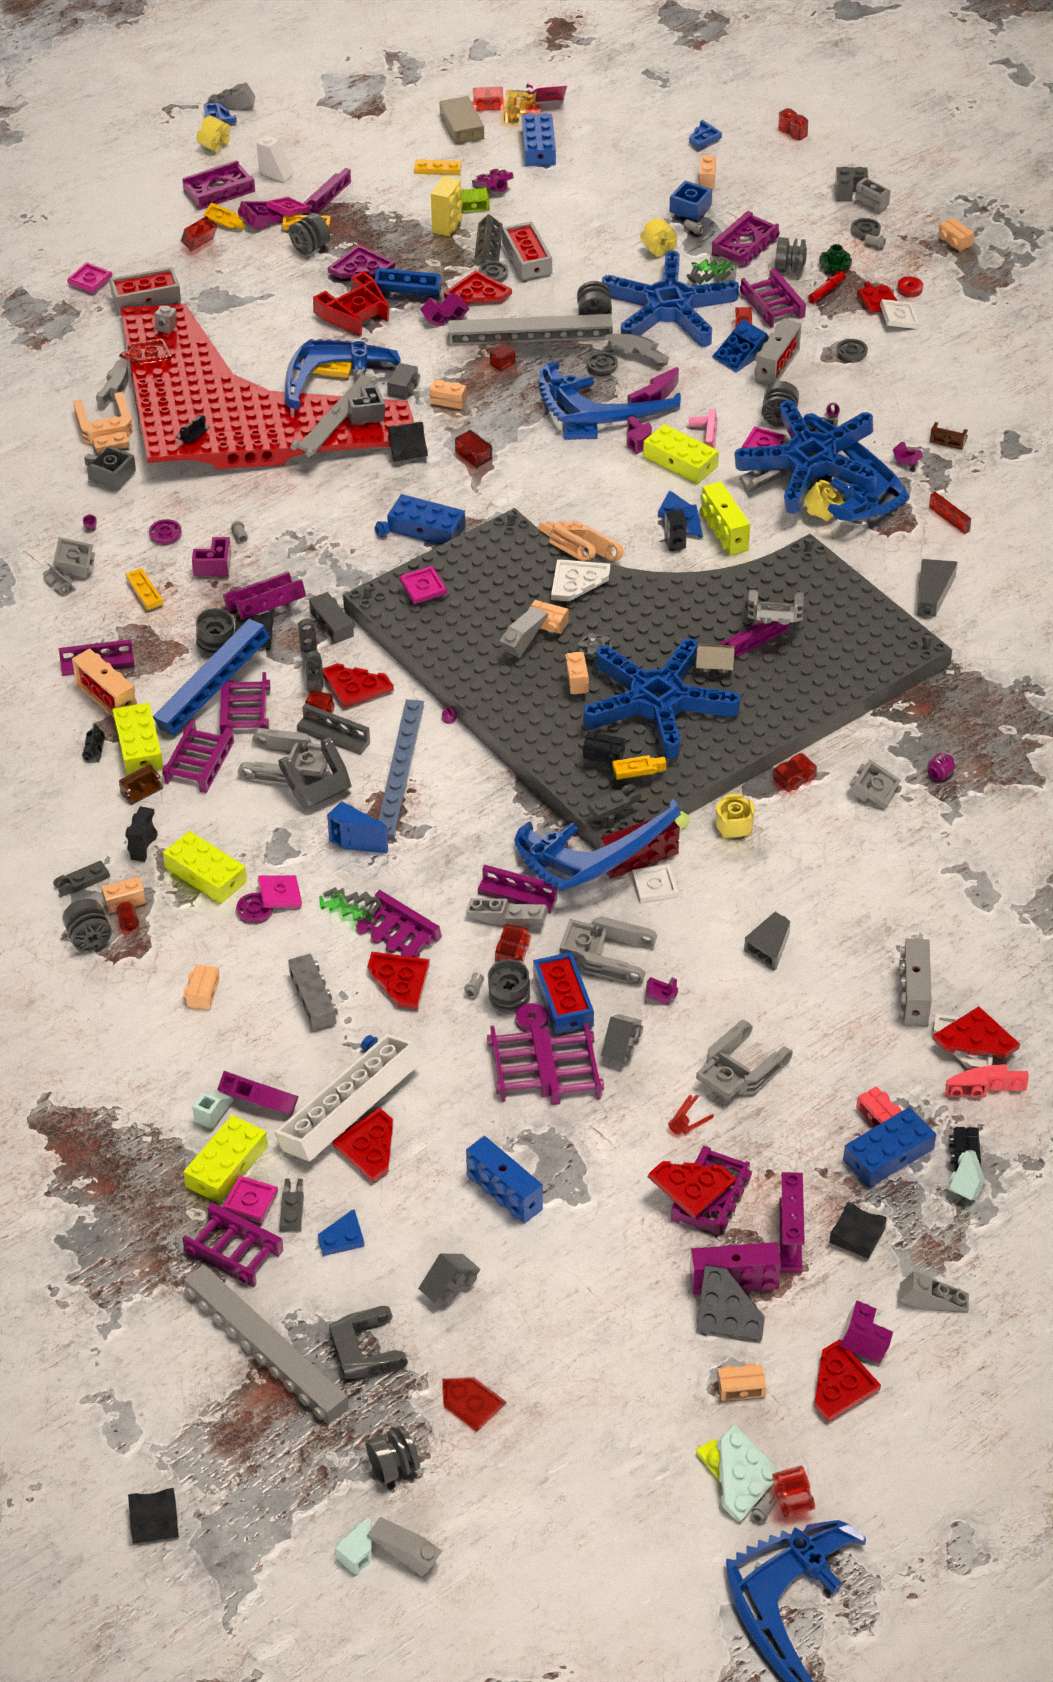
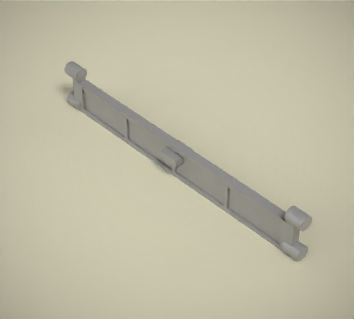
[290,369,379,457]

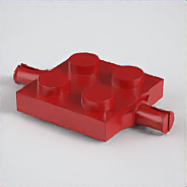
[857,281,898,313]

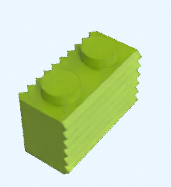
[461,187,490,213]

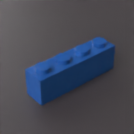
[375,268,442,296]

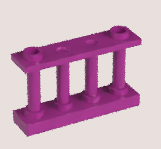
[740,268,806,328]
[223,572,307,620]
[220,672,271,734]
[162,720,235,793]
[487,1021,550,1102]
[540,1023,604,1105]
[779,1172,805,1273]
[182,1202,284,1287]

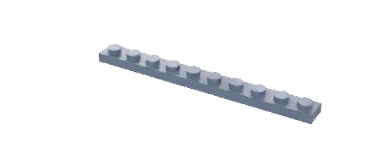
[378,699,424,840]

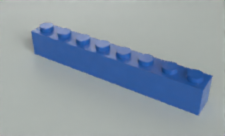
[153,619,270,736]

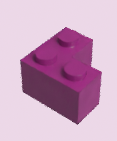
[192,537,231,577]
[839,1300,893,1363]

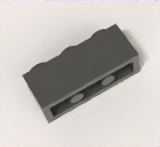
[309,592,355,644]

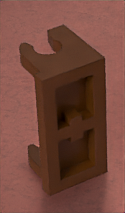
[930,422,968,450]
[119,764,163,805]

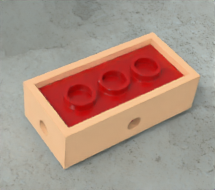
[72,649,137,718]

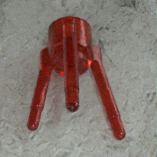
[668,1095,714,1135]

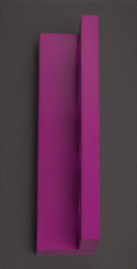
[304,168,351,214]
[718,621,789,659]
[59,639,135,676]
[478,864,557,914]

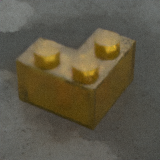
[504,90,537,123]

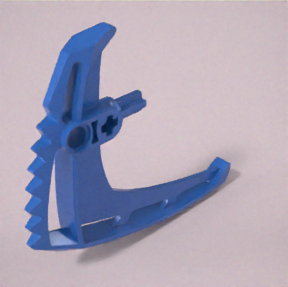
[285,339,401,409]
[539,362,681,425]
[803,413,910,521]
[514,799,681,891]
[726,1520,866,1682]

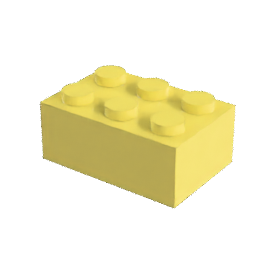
[431,176,463,236]

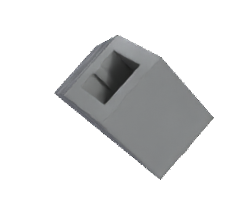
[207,82,256,110]
[899,1271,969,1313]

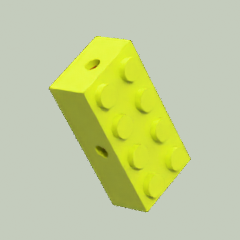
[643,424,719,484]
[700,481,750,556]
[113,702,163,776]
[163,830,247,904]
[183,1114,268,1204]

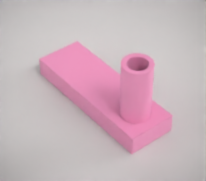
[689,408,718,449]

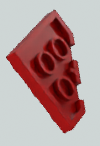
[444,270,512,304]
[323,663,394,708]
[367,952,430,1009]
[933,1006,1020,1058]
[332,1107,394,1183]
[647,1161,736,1219]
[814,1339,881,1422]

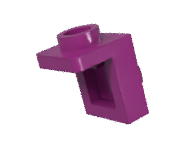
[893,442,923,466]
[645,977,678,1005]

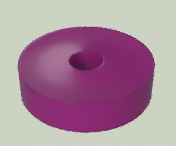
[516,1003,548,1032]

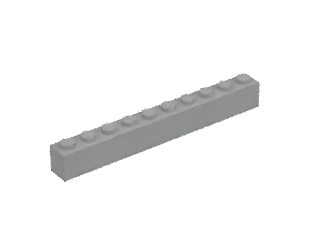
[448,314,613,346]
[184,1264,348,1425]

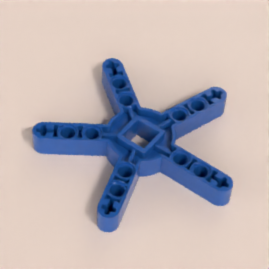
[602,251,739,346]
[734,400,878,514]
[583,638,741,759]

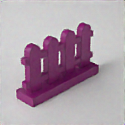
[356,889,442,958]

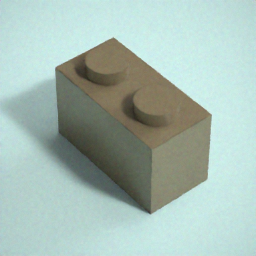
[696,644,735,673]

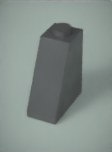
[744,911,790,971]

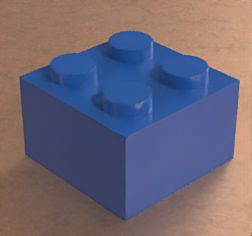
[669,180,712,221]

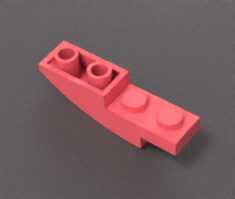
[945,1064,1029,1097]

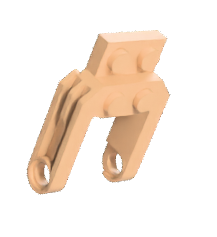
[73,392,133,453]
[537,520,624,561]

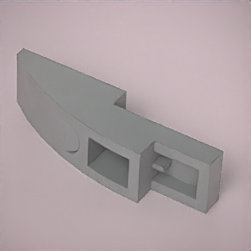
[604,334,670,365]
[96,355,128,410]
[466,898,548,929]

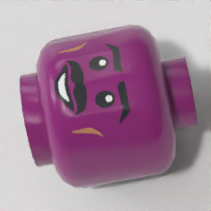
[927,753,955,780]

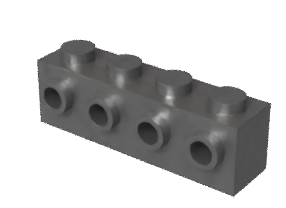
[288,953,338,1030]

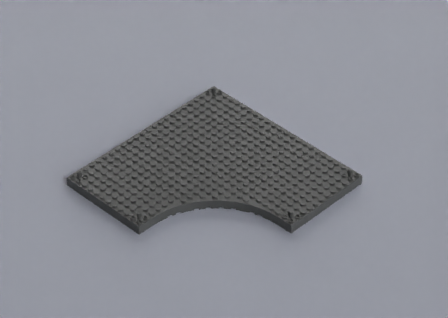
[343,508,953,850]

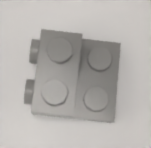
[53,537,95,578]
[849,760,901,809]

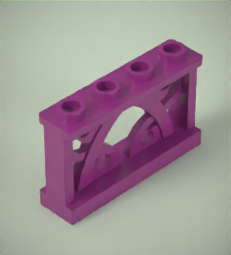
[182,160,255,210]
[711,211,780,267]
[671,1145,752,1236]

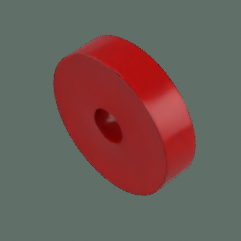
[897,276,923,297]

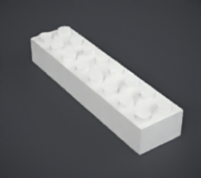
[274,1033,422,1162]

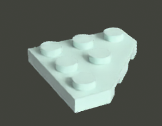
[717,1424,782,1522]

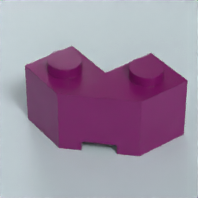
[420,292,470,327]

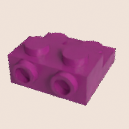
[238,201,283,229]

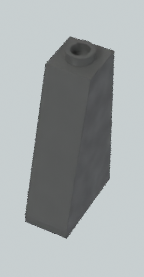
[918,559,957,616]

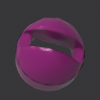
[826,402,840,417]
[83,514,97,530]
[442,707,457,724]

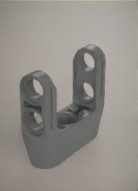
[298,618,324,694]
[278,737,352,809]
[329,1306,408,1379]

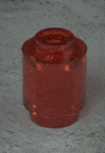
[116,902,139,931]

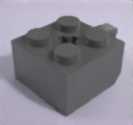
[84,446,136,490]

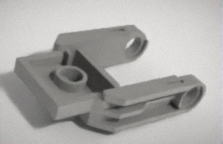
[747,590,804,625]
[238,728,327,785]
[559,916,657,985]
[696,1020,793,1100]

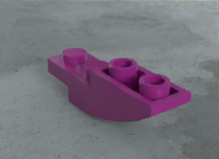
[627,367,679,403]
[217,1071,299,1116]

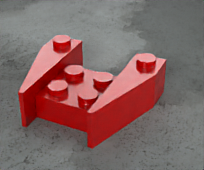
[313,271,389,336]

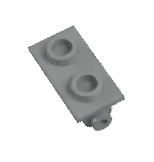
[43,563,76,594]

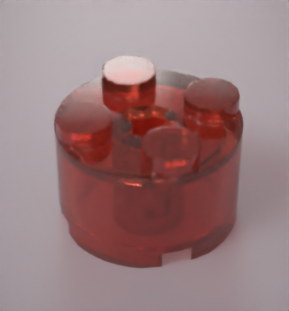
[772,1465,815,1518]

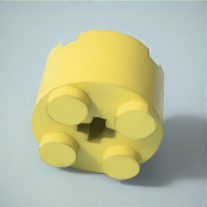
[196,116,230,153]
[640,218,677,257]
[804,480,844,522]
[716,794,755,838]

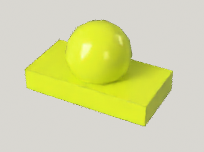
[696,1438,722,1484]

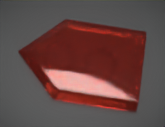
[119,338,172,364]
[442,1377,507,1432]

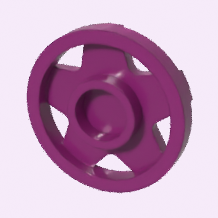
[149,519,182,545]
[236,893,273,923]

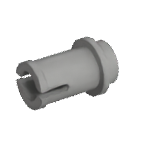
[683,219,704,235]
[864,234,886,249]
[231,521,248,543]
[464,973,484,998]
[751,1493,777,1523]

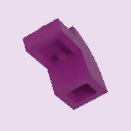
[627,416,652,454]

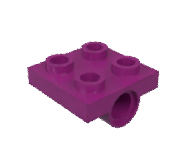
[472,169,514,192]

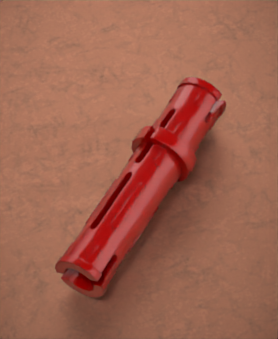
[808,271,846,304]

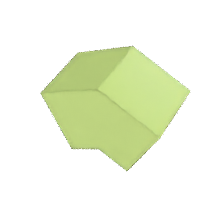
[675,811,691,831]

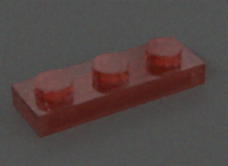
[929,492,972,534]

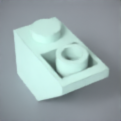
[192,1090,233,1129]
[949,1150,985,1200]
[335,1517,372,1576]

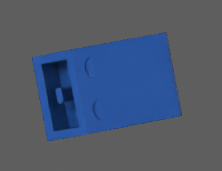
[712,319,769,372]
[327,801,388,853]

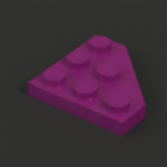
[328,244,395,279]

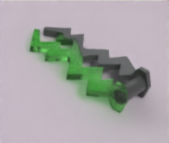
[686,259,734,285]
[319,887,382,922]

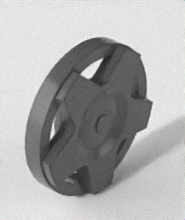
[851,218,881,240]
[478,261,508,282]
[837,339,868,361]
[587,352,618,375]
[578,633,612,660]

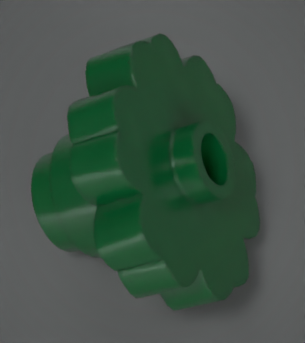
[819,244,852,273]

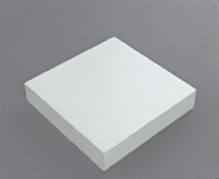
[880,299,919,329]
[632,864,678,903]

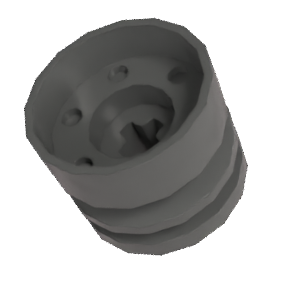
[289,213,330,255]
[775,237,807,273]
[577,281,612,315]
[761,381,799,427]
[196,608,234,656]
[62,899,112,951]
[488,959,531,1013]
[365,1425,420,1485]

